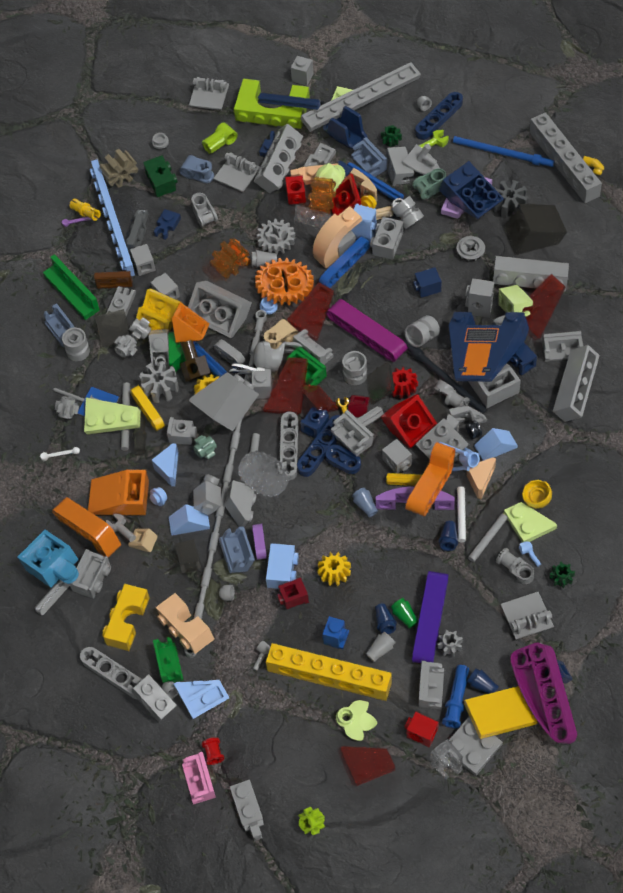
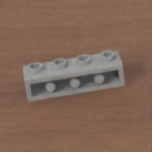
[493,256,569,291]
[553,345,600,422]

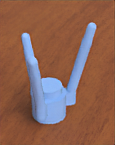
[439,442,480,471]

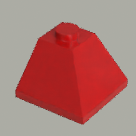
[381,394,437,448]

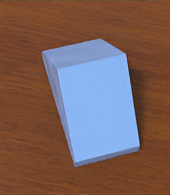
[474,428,518,461]
[152,443,178,486]
[169,504,210,536]

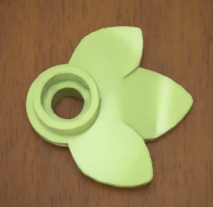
[336,700,377,741]

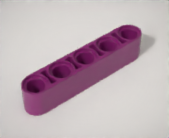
[326,299,407,362]

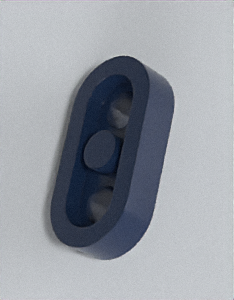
[326,445,361,474]

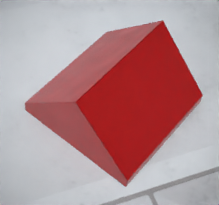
[329,173,361,216]

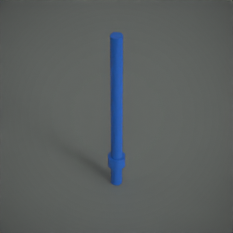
[453,136,555,167]

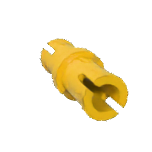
[69,199,101,221]

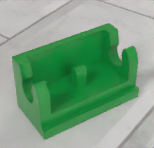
[286,347,327,389]
[153,637,184,684]

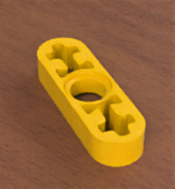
[130,385,165,431]

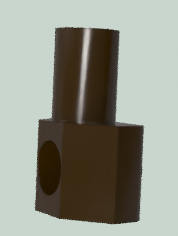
[180,340,211,382]

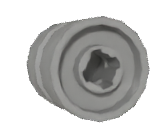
[392,196,424,229]
[405,315,440,347]
[62,327,90,361]
[342,351,367,385]

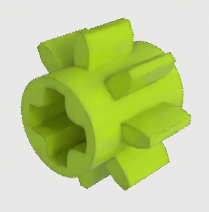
[298,807,325,835]

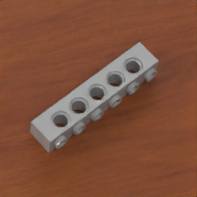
[529,112,602,203]

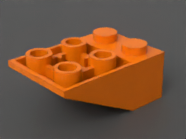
[88,470,149,515]

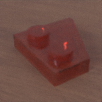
[340,746,395,786]

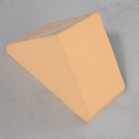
[467,457,496,499]

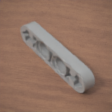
[280,412,299,481]
[80,647,142,699]

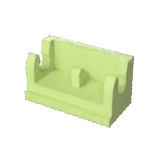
[499,285,533,316]

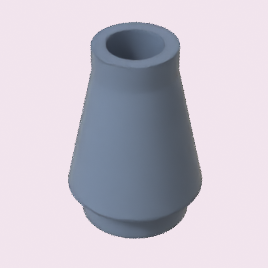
[352,487,378,517]

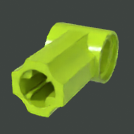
[202,122,238,154]

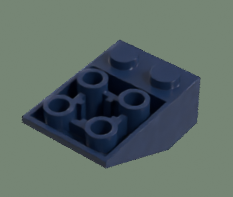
[439,161,504,219]

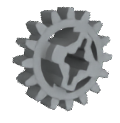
[257,219,295,255]

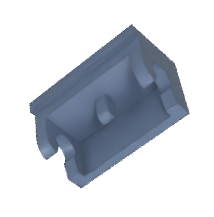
[351,137,387,177]
[44,303,74,348]
[219,526,255,573]

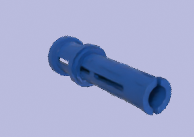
[442,665,470,728]

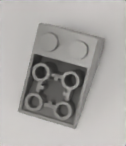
[468,364,521,408]

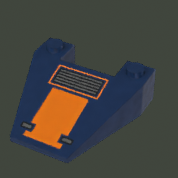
[449,312,529,382]

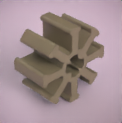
[99,149,138,187]

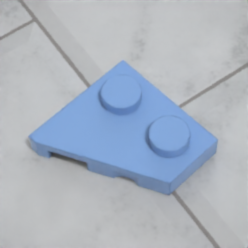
[173,680,229,719]

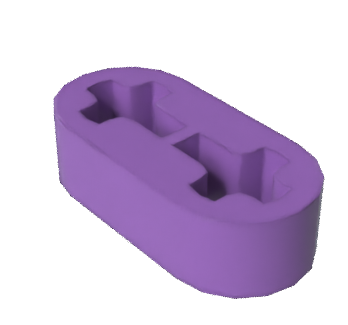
[252,524,267,560]

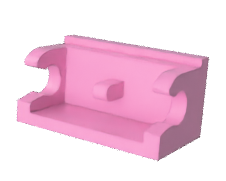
[182,752,216,805]

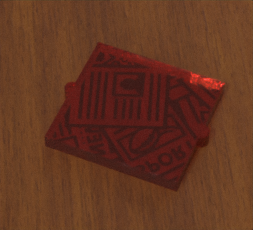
[299,384,339,411]

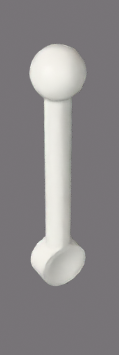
[40,447,80,461]

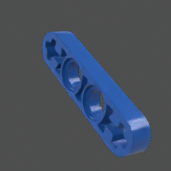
[319,236,370,289]

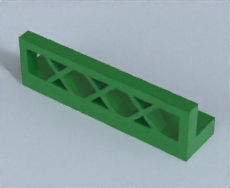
[43,254,100,320]

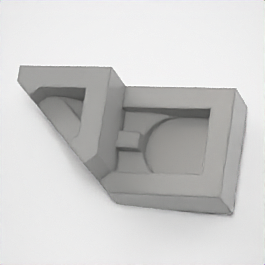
[304,143,336,167]
[449,406,487,424]

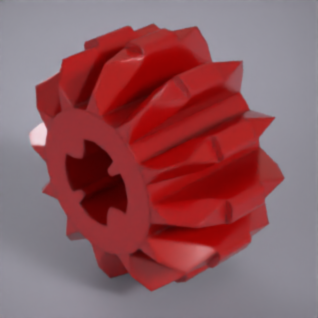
[386,366,418,399]

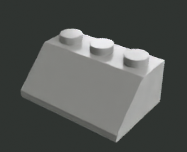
[188,281,252,338]

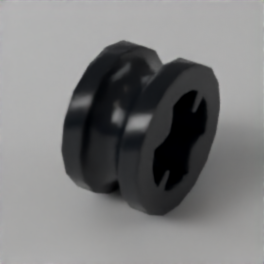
[465,420,483,439]

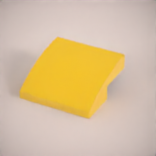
[136,289,180,332]

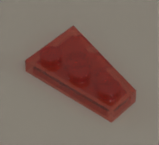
[522,274,566,339]
[287,282,334,341]

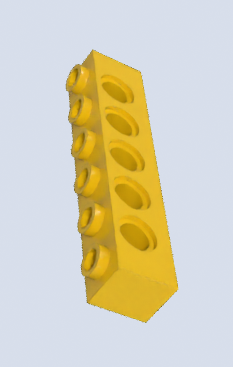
[266,643,392,701]

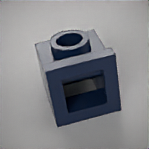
[510,343,537,376]
[300,407,329,438]

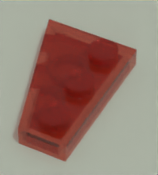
[263,357,308,414]

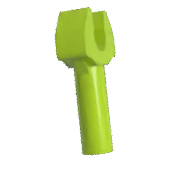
[418,130,449,148]

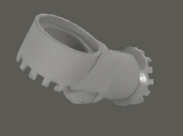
[434,379,470,408]
[496,548,534,584]

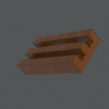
[94,271,133,289]

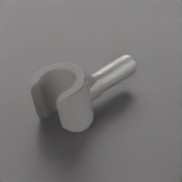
[253,641,270,671]

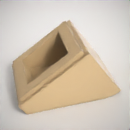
[128,529,157,552]

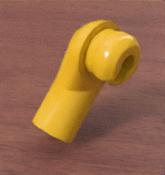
[583,156,604,175]

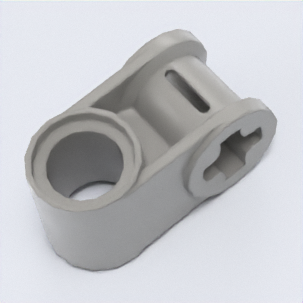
[191,193,218,228]

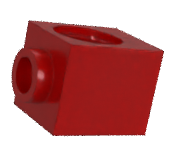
[285,175,306,205]
[405,712,439,747]

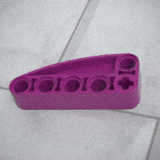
[510,643,577,744]

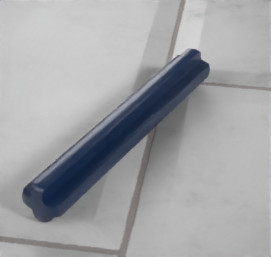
[258,93,321,110]

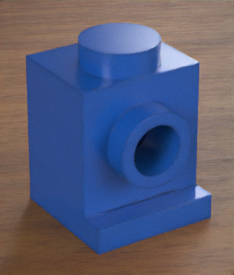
[323,616,349,650]

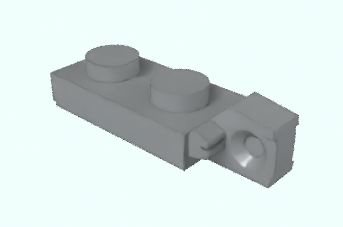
[230,780,264,841]

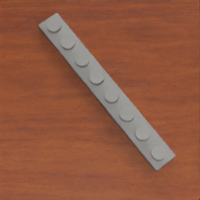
[301,62,421,132]

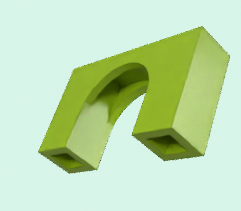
[234,79,310,129]

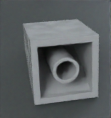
[189,372,259,431]

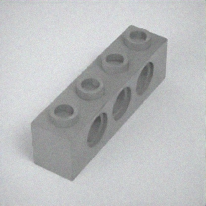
[254,124,303,193]

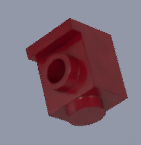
[276,577,309,610]

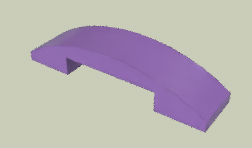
[376,487,455,510]

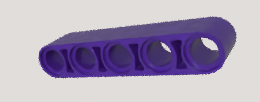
[412,571,449,664]

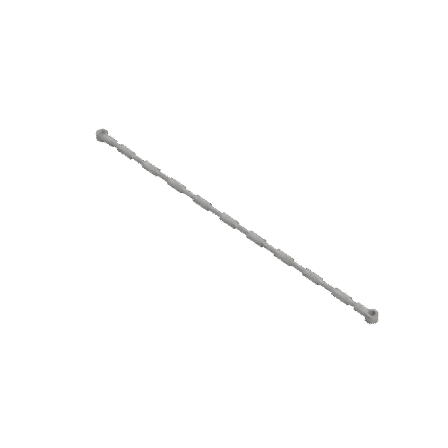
[184,310,267,658]

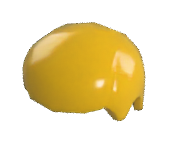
[522,480,552,509]

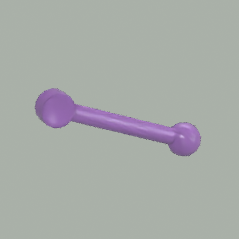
[62,216,98,227]

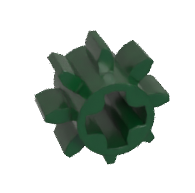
[381,125,402,147]
[549,562,575,588]

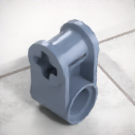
[179,155,214,183]

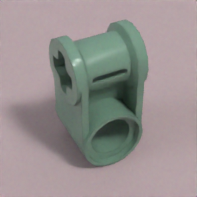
[412,168,446,199]

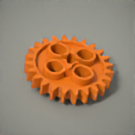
[255,258,314,305]

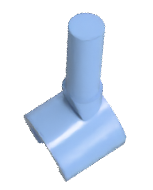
[519,541,541,567]

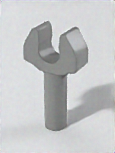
[106,514,136,542]

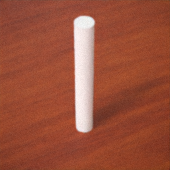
[457,487,466,542]

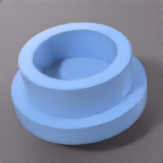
[260,297,278,314]
[150,487,167,506]

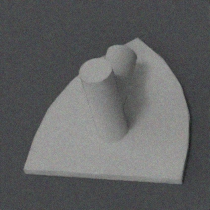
[402,144,440,175]

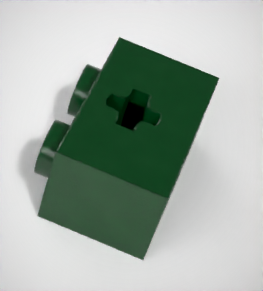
[143,155,178,198]

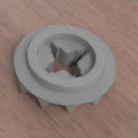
[456,236,485,262]

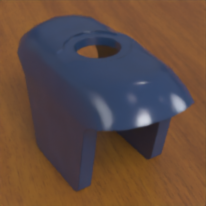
[323,106,368,149]

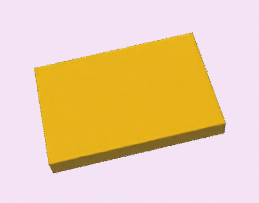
[464,686,538,739]

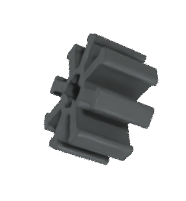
[492,180,528,219]

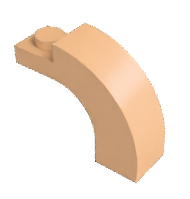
[313,206,362,269]

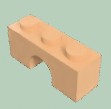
[156,593,214,654]

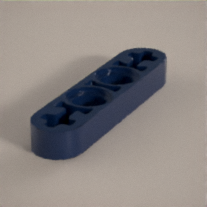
[415,92,463,140]
[297,415,340,477]

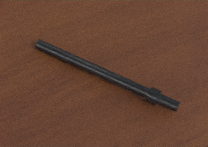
[404,340,487,414]

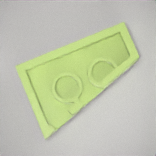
[84,398,141,435]

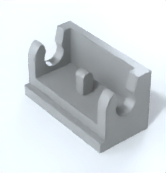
[385,147,414,186]
[292,329,333,365]
[542,331,583,362]
[331,410,374,456]
[419,661,444,709]

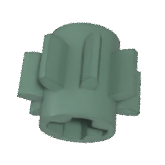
[193,435,217,459]

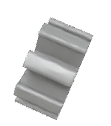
[139,361,179,403]

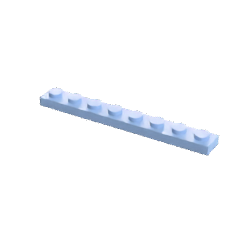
[90,159,135,276]

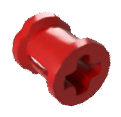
[201,738,225,765]

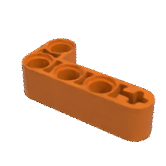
[405,442,456,516]
[52,497,121,558]

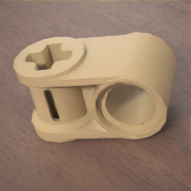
[264,319,298,349]

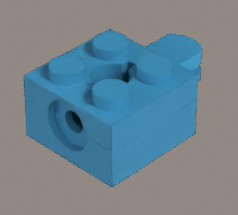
[17,530,79,588]

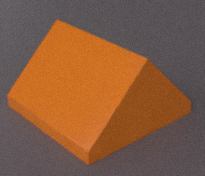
[172,302,210,342]

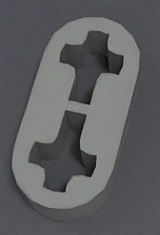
[213,339,245,364]

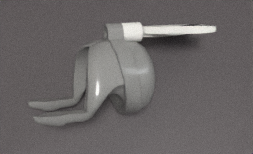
[229,341,302,374]

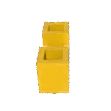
[102,584,150,651]

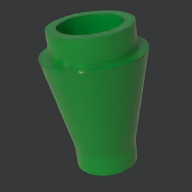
[391,598,419,629]

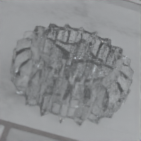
[238,450,290,497]

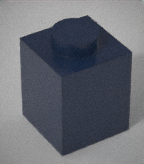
[412,267,442,298]

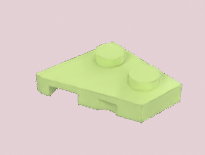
[504,502,557,543]

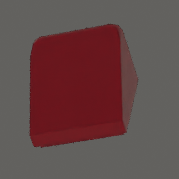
[348,395,370,417]

